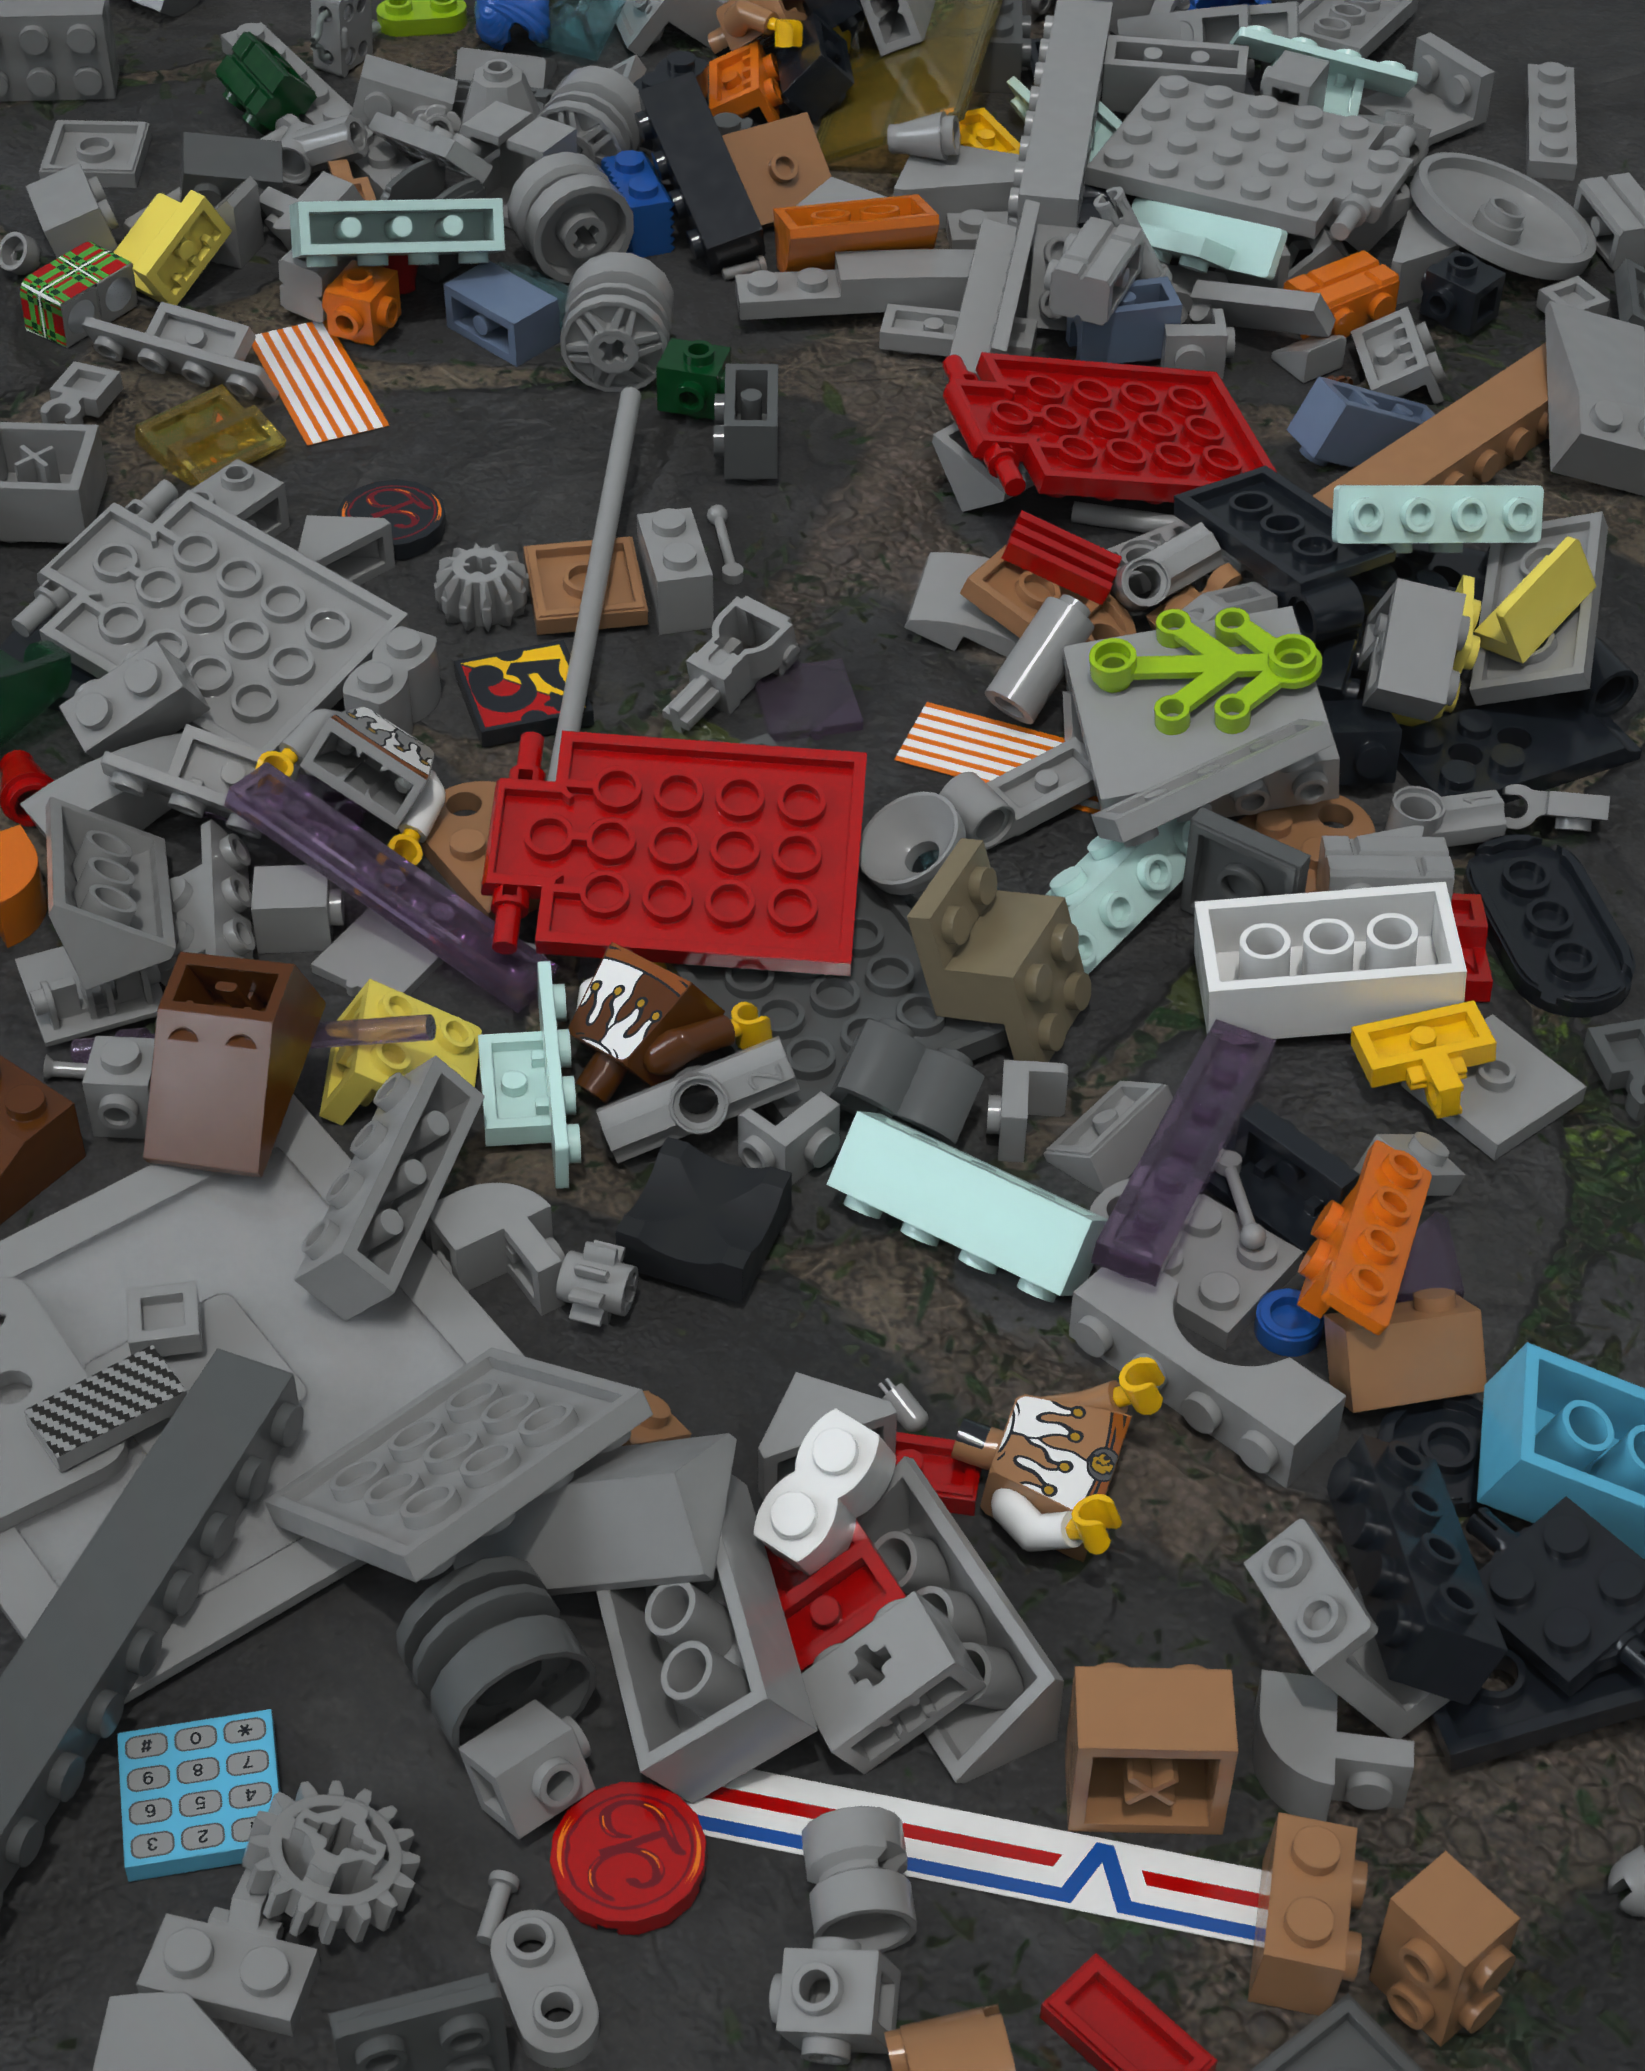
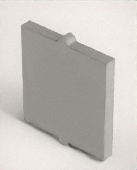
[311,900,459,996]

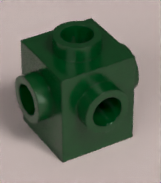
[656,338,731,420]

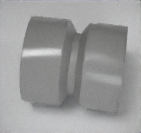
[802,1806,917,1953]

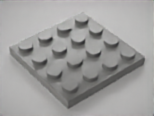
[264,1347,653,1583]

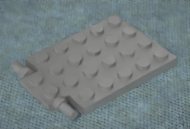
[1086,75,1417,241]
[12,480,410,752]

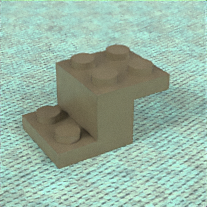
[907,838,1091,1062]

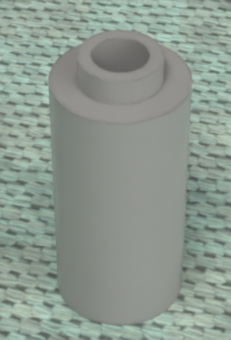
[985,594,1095,724]

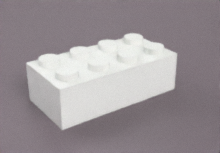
[1194,882,1467,1044]

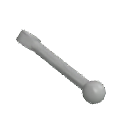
[707,504,744,585]
[1215,1150,1267,1250]

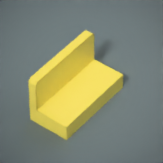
[1474,536,1596,664]

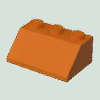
[773,194,939,272]

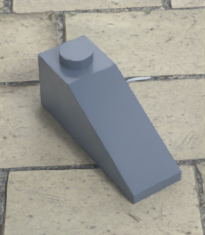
[1286,376,1436,467]

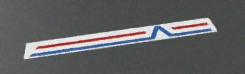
[681,1769,1262,1946]

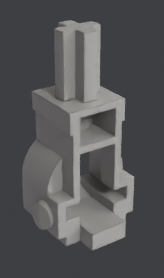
[662,596,800,734]

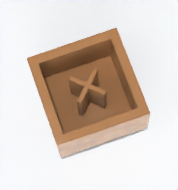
[1065,1662,1238,1835]

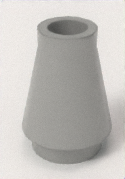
[887,111,961,161]

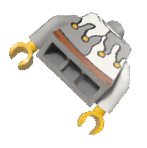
[251,706,446,882]

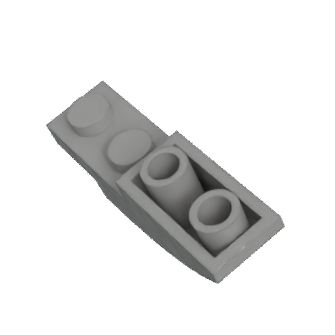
[1117,1,1300,44]

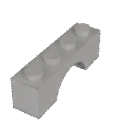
[1069,1246,1346,1488]

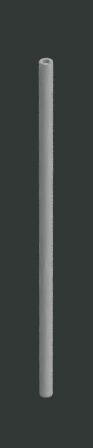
[547,387,641,782]

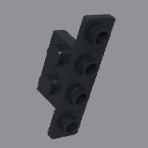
[1159,1102,1360,1260]

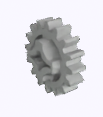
[242,1780,420,1945]

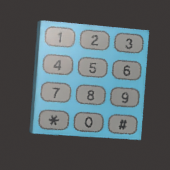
[117,1709,280,1882]

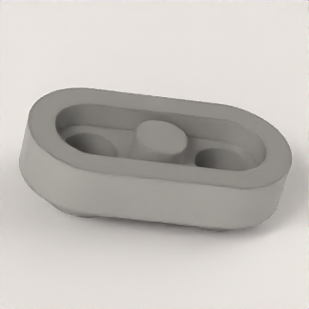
[490,1910,600,2068]

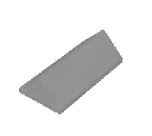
[45,796,176,990]
[453,1433,737,1596]
[857,1456,1064,1784]

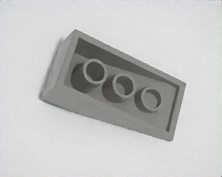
[1545,301,1645,496]

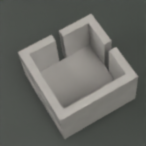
[462,101,577,228]

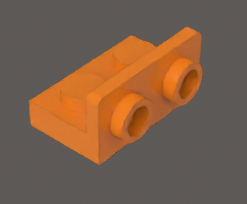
[709,40,784,123]

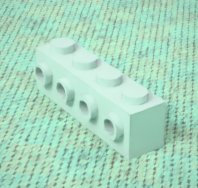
[289,198,505,267]
[826,1111,1112,1302]

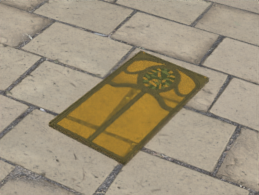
[816,0,1003,164]

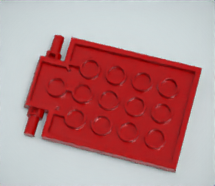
[942,352,1277,504]
[481,731,867,976]

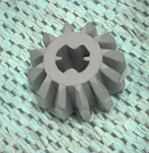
[434,542,530,632]

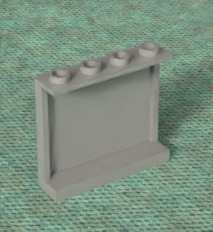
[1063,606,1340,818]

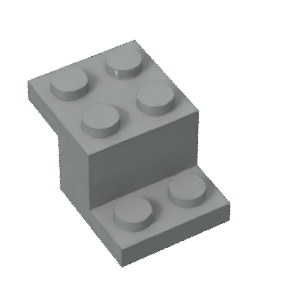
[607,0,729,57]

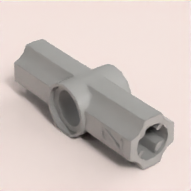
[596,1036,800,1163]

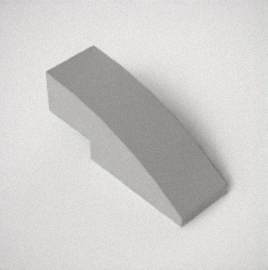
[20,733,182,838]

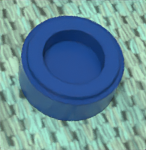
[1254,1288,1324,1357]

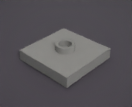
[1401,1014,1587,1161]

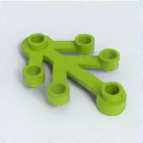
[1089,607,1322,735]

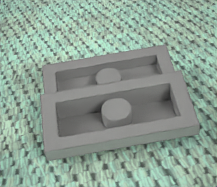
[904,552,1020,657]

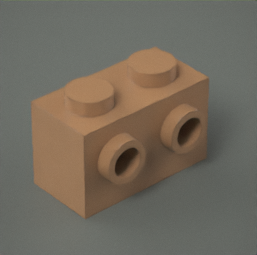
[1324,1288,1487,1413]
[1248,1812,1368,2016]
[1369,1851,1521,2047]

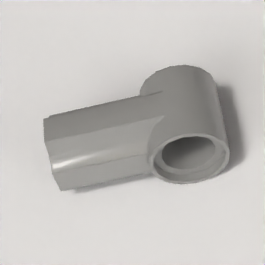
[280,114,370,185]
[1110,522,1225,613]
[1384,786,1507,847]

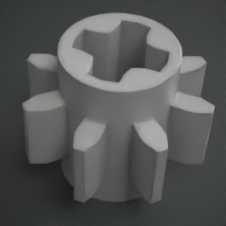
[556,1240,638,1327]

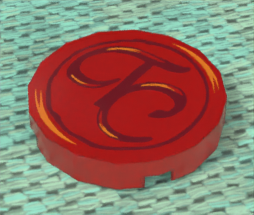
[550,1782,708,1935]

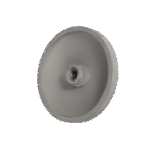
[1410,152,1597,280]

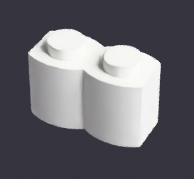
[754,1408,896,1576]

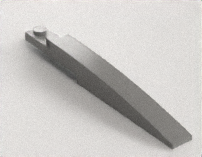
[735,249,1228,320]

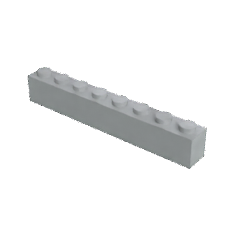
[1008,0,1113,240]

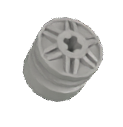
[536,65,643,168]
[560,252,674,392]

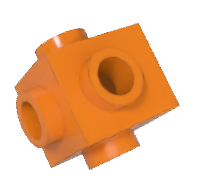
[322,260,402,346]

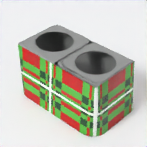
[20,241,137,348]

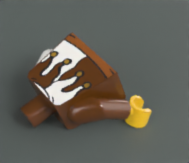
[569,942,773,1105]

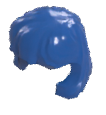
[474,0,551,51]

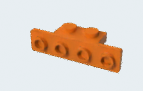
[1297,1140,1432,1335]

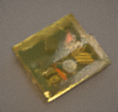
[135,384,286,487]

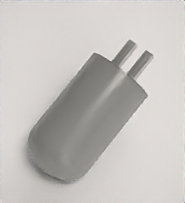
[878,1378,929,1432]

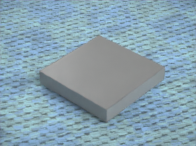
[39,120,152,188]

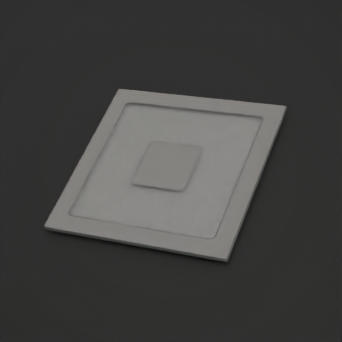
[0,1094,524,1704]

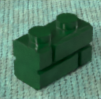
[215,31,317,135]

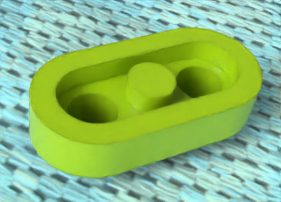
[376,0,467,37]

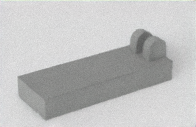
[1190,279,1336,338]

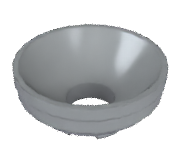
[859,792,966,895]

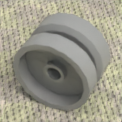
[507,151,634,283]

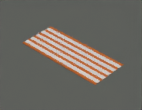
[252,319,390,446]
[894,702,1100,814]

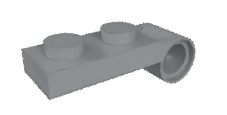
[939,736,1097,850]

